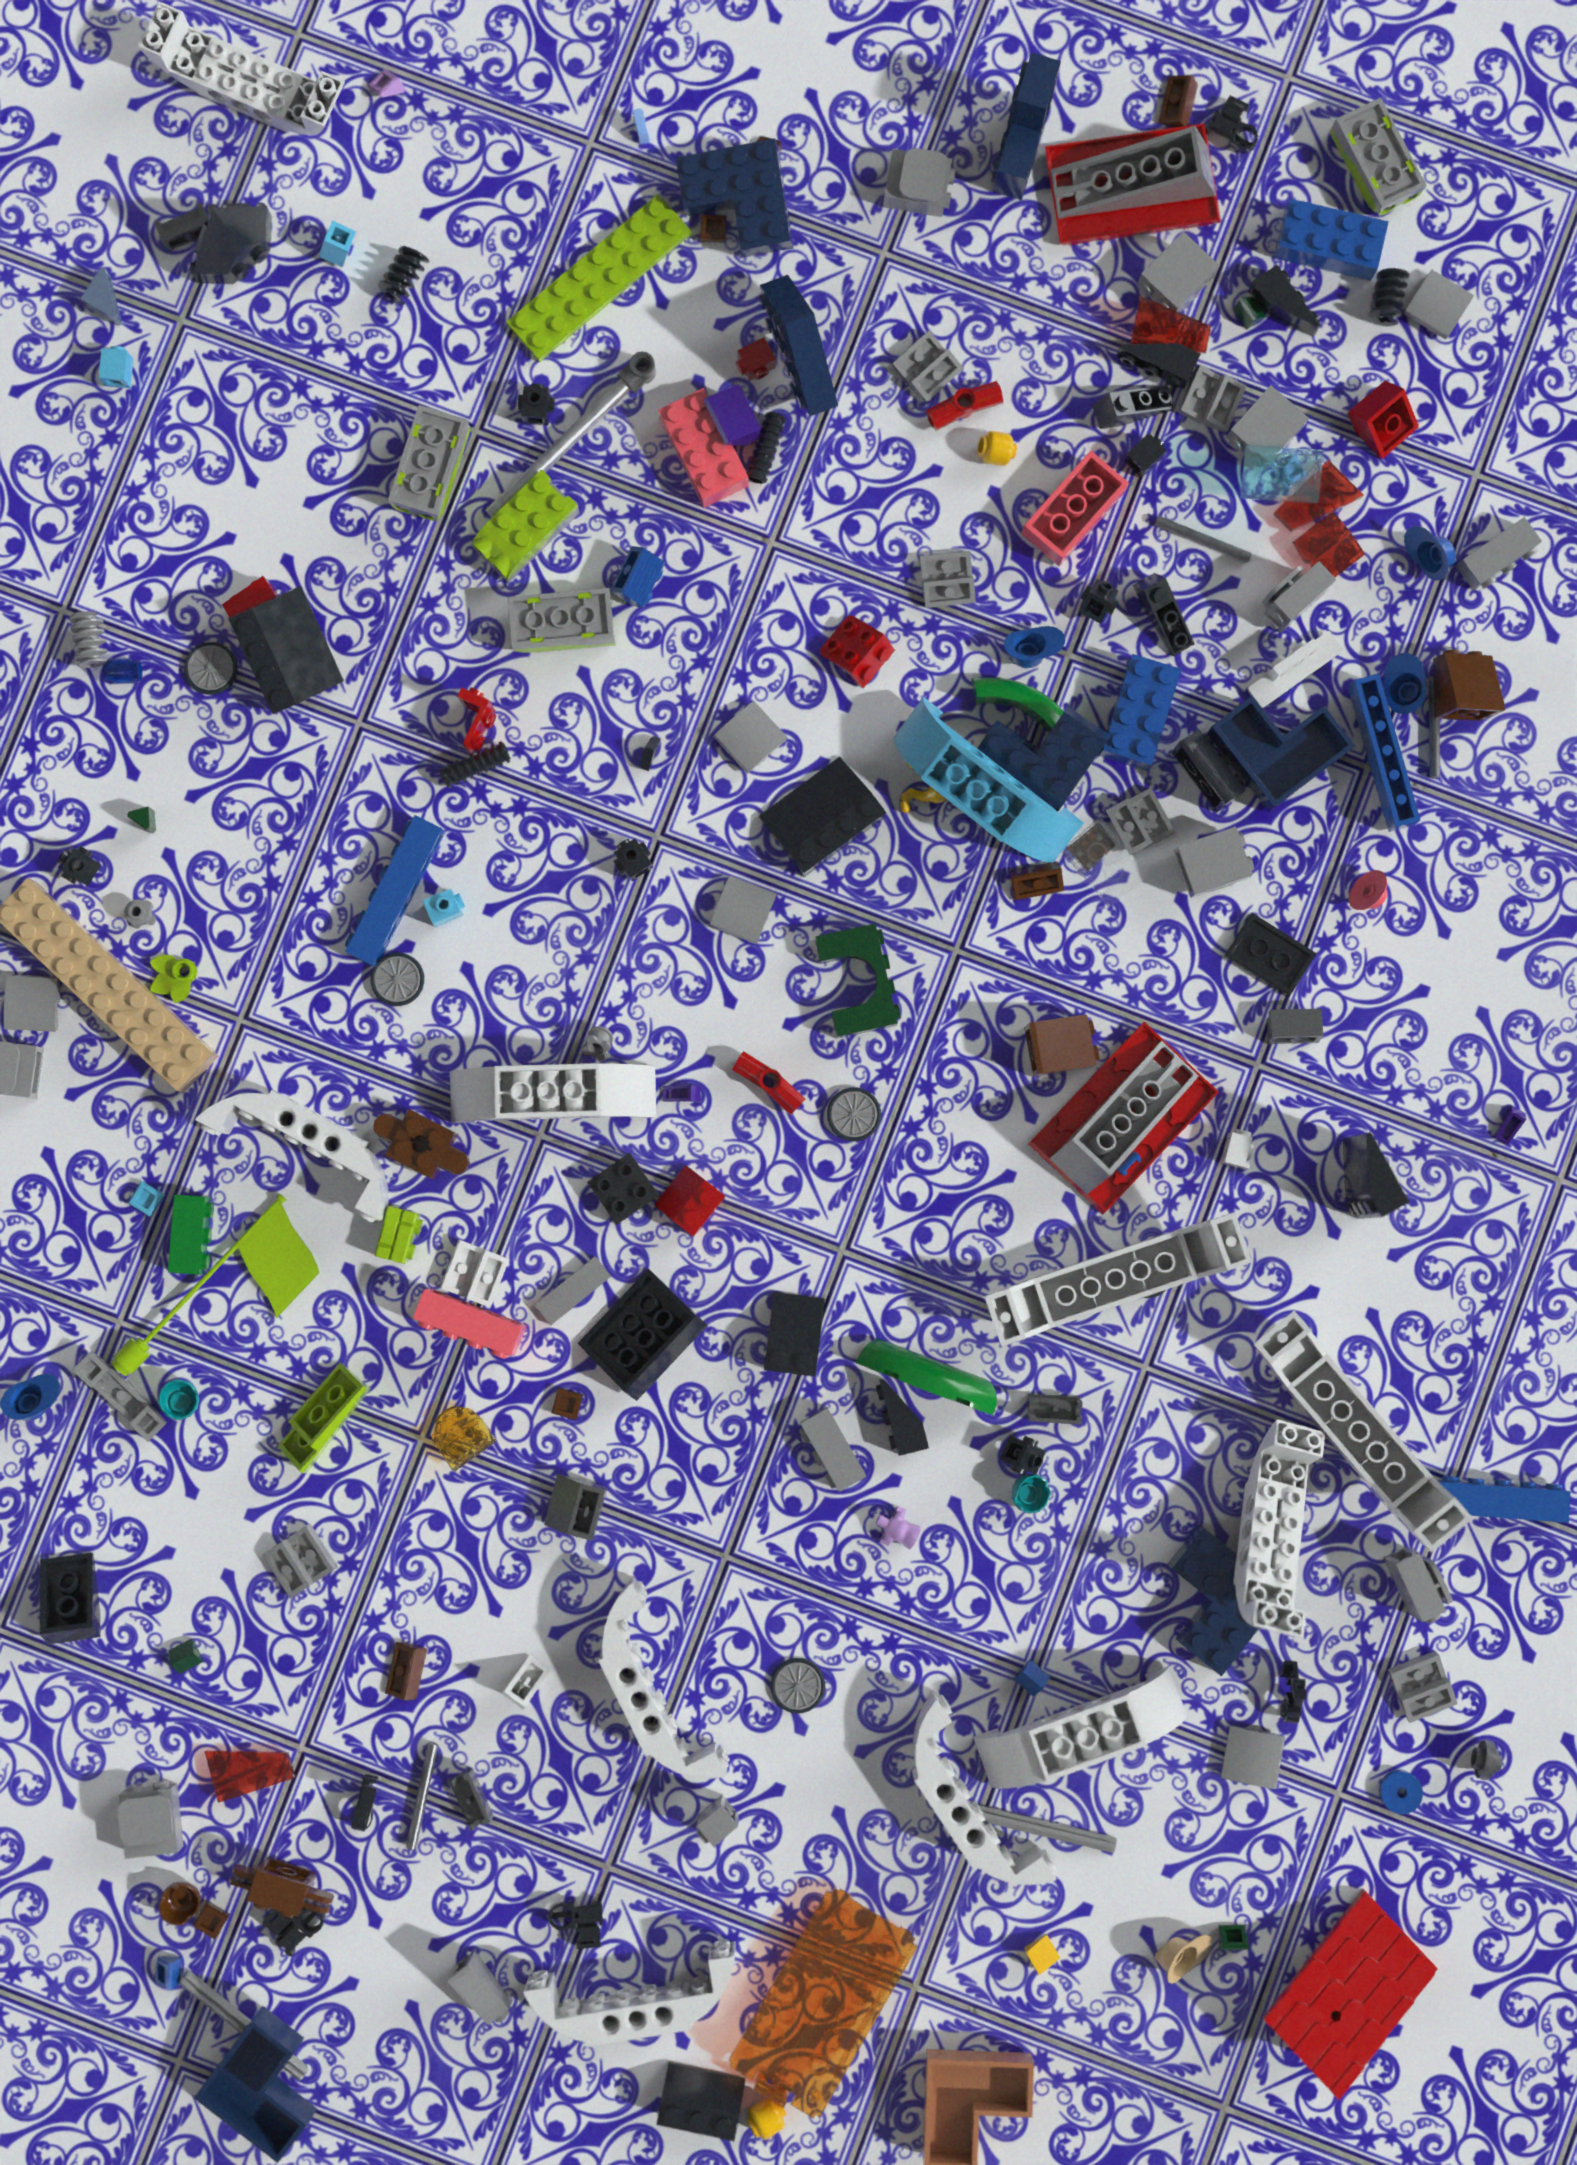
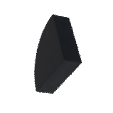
[640,736,661,771]

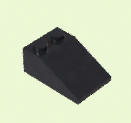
[764,1292,825,1377]
[40,1552,101,1645]

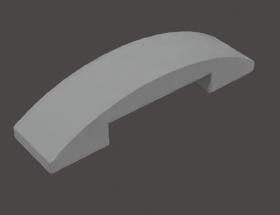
[72,1351,167,1442]

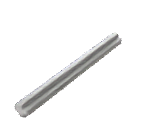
[978,1804,1117,1853]
[179,1971,309,2080]

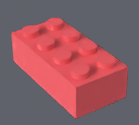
[658,388,749,508]
[1021,450,1129,567]
[413,1288,527,1359]

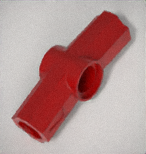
[925,381,1004,431]
[732,1051,806,1115]

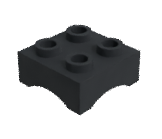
[587,1153,660,1225]

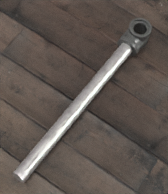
[485,351,656,518]

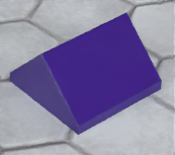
[703,384,761,446]

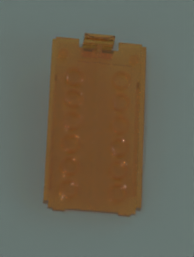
[729,1888,917,2119]

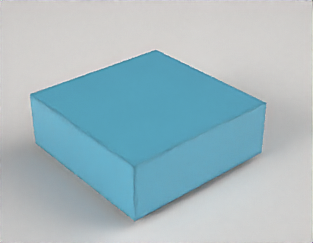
[128,1181,165,1217]

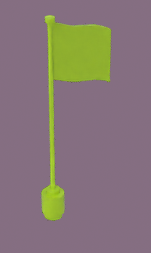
[111,1193,320,1376]

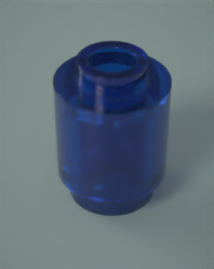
[102,658,143,684]

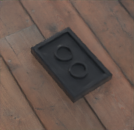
[1224,913,1317,997]

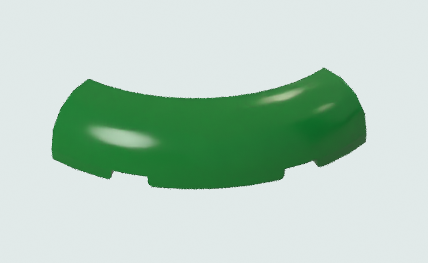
[971,677,1064,733]
[856,1339,997,1415]

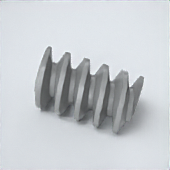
[69,611,109,668]

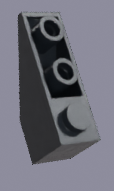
[1248,265,1321,337]
[1116,343,1201,389]
[1092,385,1176,429]
[1133,573,1195,656]
[875,1378,929,1456]

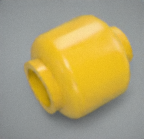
[978,431,1017,466]
[746,2098,787,2140]

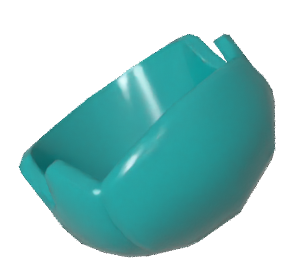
[158,1379,199,1420]
[1011,1473,1051,1514]

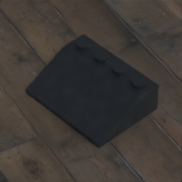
[228,586,344,714]
[758,756,886,877]
[1343,1132,1410,1219]
[577,1268,708,1401]

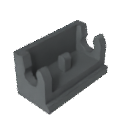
[154,203,208,251]
[1266,1009,1324,1044]
[1027,1394,1083,1425]
[448,1768,494,1830]

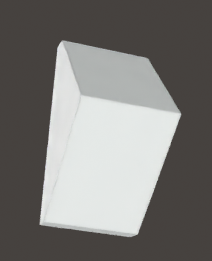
[502,1655,551,1709]

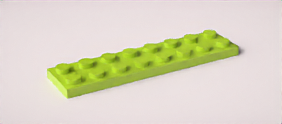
[506,194,691,362]

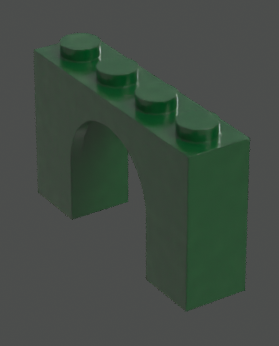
[815,923,901,1039]

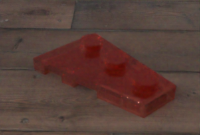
[1131,295,1211,353]
[1273,460,1364,532]
[204,1750,296,1803]

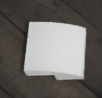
[440,1240,509,1307]

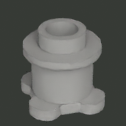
[124,899,156,929]
[582,1026,613,1061]

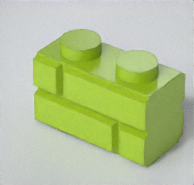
[374,1206,423,1264]

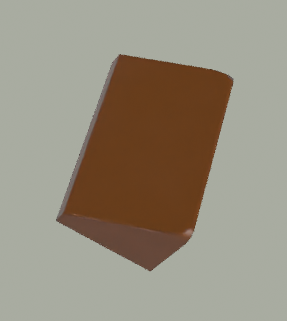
[1158,75,1198,128]
[1009,861,1064,900]
[385,1642,427,1700]

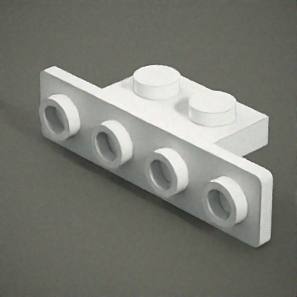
[1247,631,1343,708]

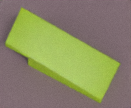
[278,1362,371,1473]

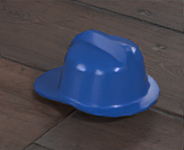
[1404,526,1457,581]
[1004,626,1065,668]
[1384,653,1427,714]
[0,1373,60,1421]

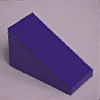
[663,1085,700,1102]
[1494,1105,1526,1145]

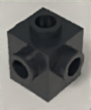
[518,383,555,426]
[1079,579,1119,624]
[613,838,653,881]
[57,846,101,886]
[1000,1435,1046,1475]

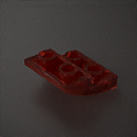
[1292,512,1365,577]

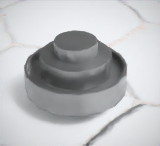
[1471,1740,1502,1781]

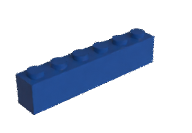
[1348,673,1421,832]
[345,815,446,967]
[1437,1476,1571,1523]

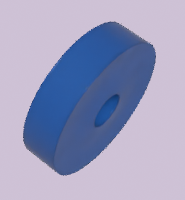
[1379,1770,1423,1814]

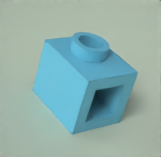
[319,220,356,268]
[99,346,133,388]
[422,889,465,927]

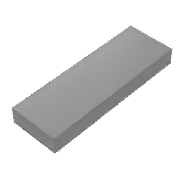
[535,1256,611,1325]

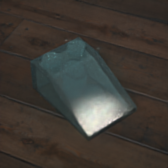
[1241,446,1324,504]

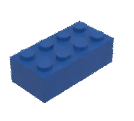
[1273,198,1389,281]
[1099,654,1182,771]

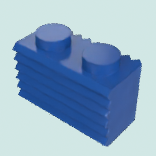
[610,546,665,608]

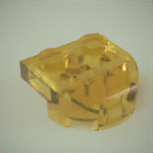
[432,1406,497,1472]

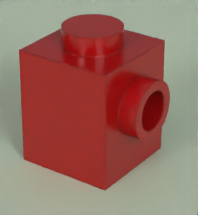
[735,337,776,381]

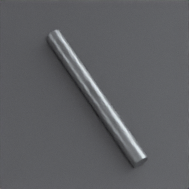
[1154,515,1252,562]
[1429,676,1440,778]
[406,1742,438,1850]

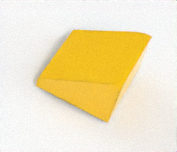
[1024,1934,1060,1975]

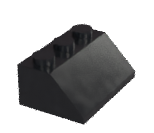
[1171,730,1246,813]
[656,2061,746,2141]

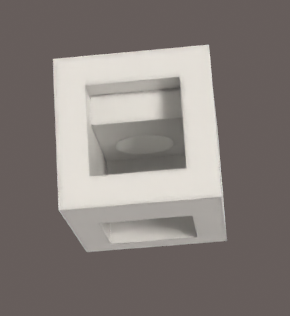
[1220,1129,1254,1170]

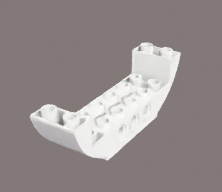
[138,1,345,135]
[450,1063,656,1123]
[195,1090,389,1223]
[1233,1419,1325,1639]
[598,1577,730,1779]
[973,1666,1187,1789]
[912,1691,1057,1885]
[523,1939,736,2048]

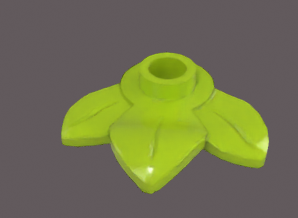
[150,955,198,1003]

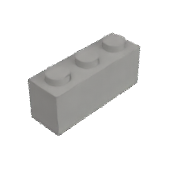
[1456,517,1542,591]
[799,1407,866,1492]

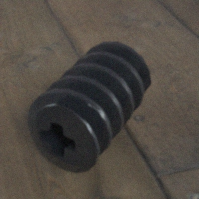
[378,246,430,305]
[1368,268,1410,326]

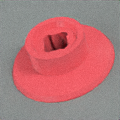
[1349,870,1388,910]

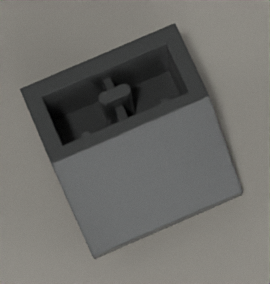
[544,1474,608,1541]

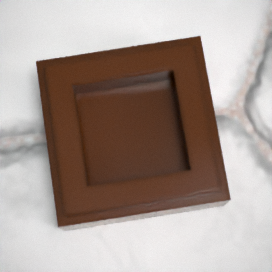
[700,214,727,243]
[551,1388,584,1420]
[193,1901,230,1939]

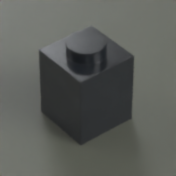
[1124,433,1167,479]

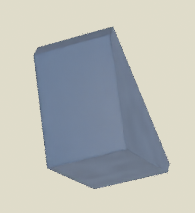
[81,267,122,326]

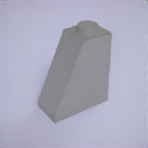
[447,1950,512,2025]

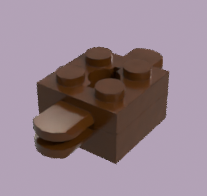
[373,1109,470,1180]
[229,1857,334,1918]

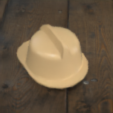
[1155,1935,1212,1984]

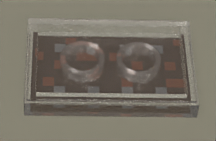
[1062,817,1149,908]

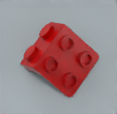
[819,615,895,688]
[457,687,497,755]

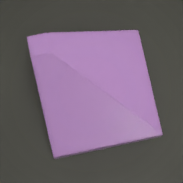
[368,69,406,97]

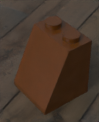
[1433,650,1505,721]
[1024,1015,1099,1078]

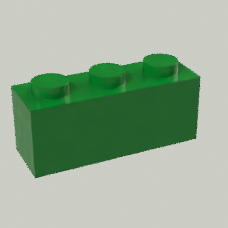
[168,1195,214,1275]

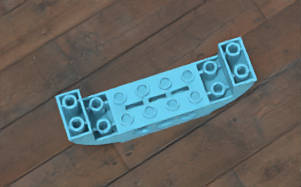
[893,697,1084,863]

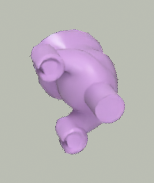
[875,1506,921,1549]

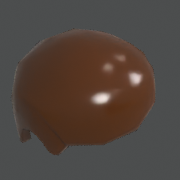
[158,1881,201,1926]

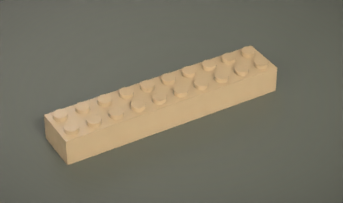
[0,878,219,1093]

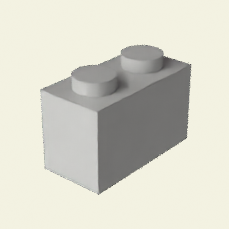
[696,1794,739,1847]

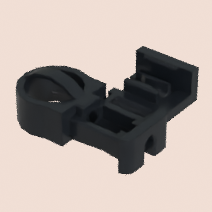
[1207,95,1258,154]
[1280,1660,1307,1724]
[351,1774,379,1832]
[549,1900,603,1949]
[262,1908,326,1956]

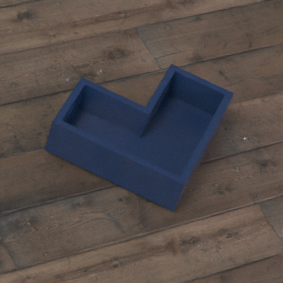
[991,52,1061,201]
[676,138,794,257]
[758,275,838,416]
[1207,696,1356,812]
[977,707,1111,812]
[1167,1525,1259,1677]
[194,2005,317,2163]

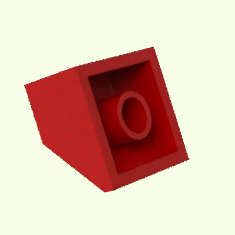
[1347,380,1419,459]
[654,1165,726,1237]

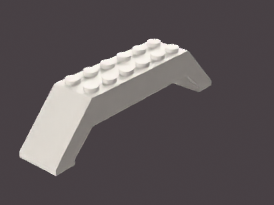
[984,1212,1253,1347]
[1253,1311,1473,1553]

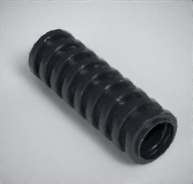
[746,412,787,484]
[439,741,511,788]

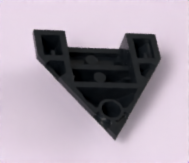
[189,202,272,284]

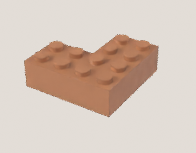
[922,2049,1034,2165]

